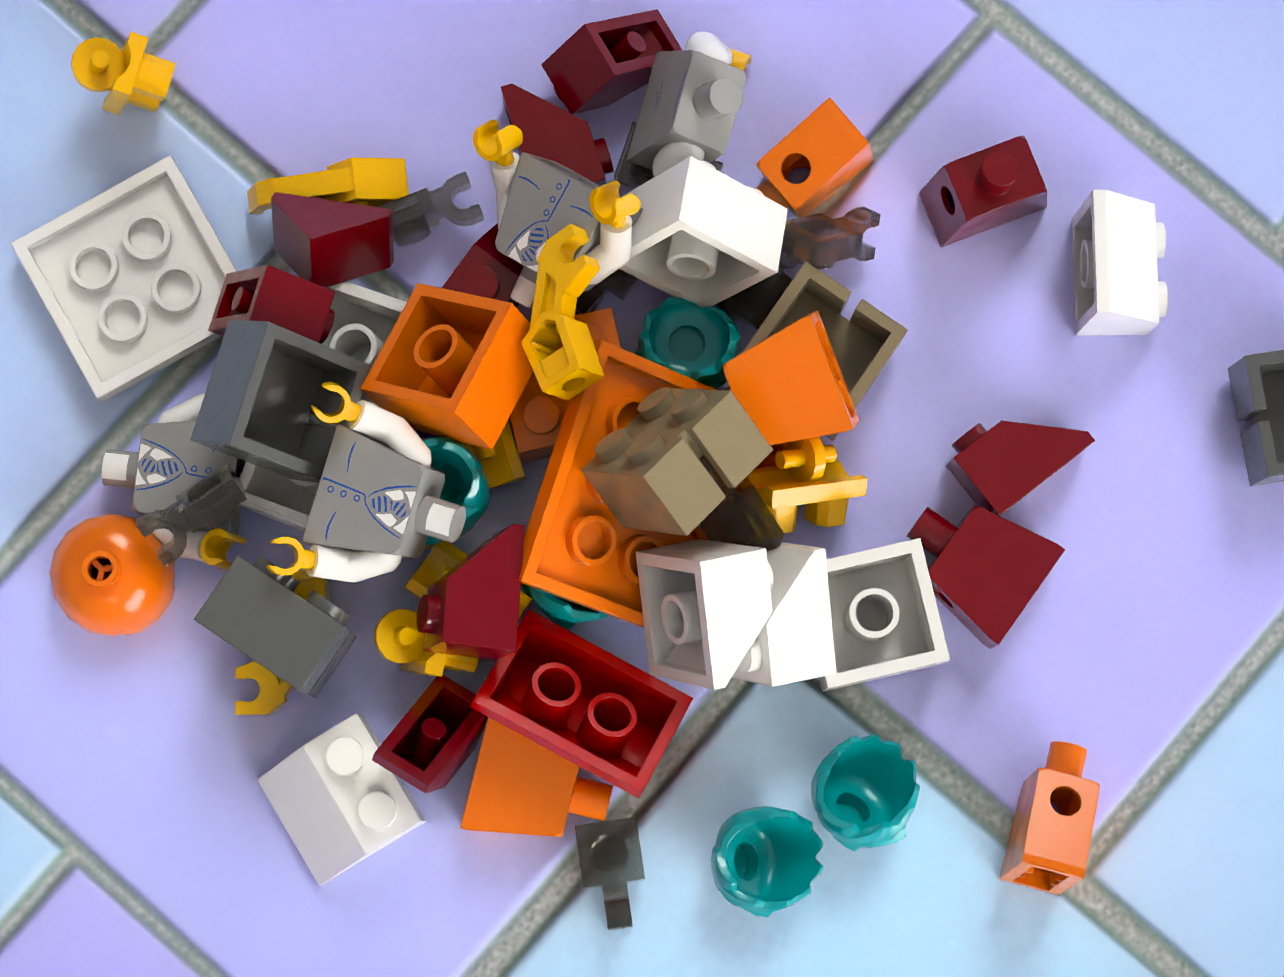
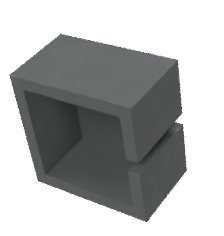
[190,320,371,483]
[1228,350,1284,487]
[193,555,358,698]

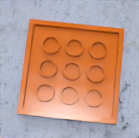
[519,340,788,628]

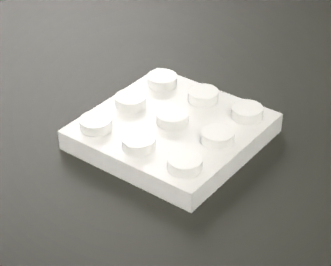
[11,155,237,402]

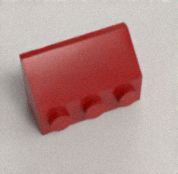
[470,609,693,799]

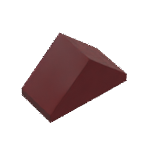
[271,192,394,287]

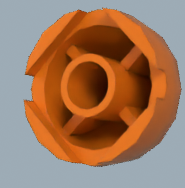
[49,514,176,636]

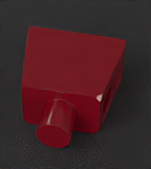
[919,136,1047,248]
[907,505,1066,649]

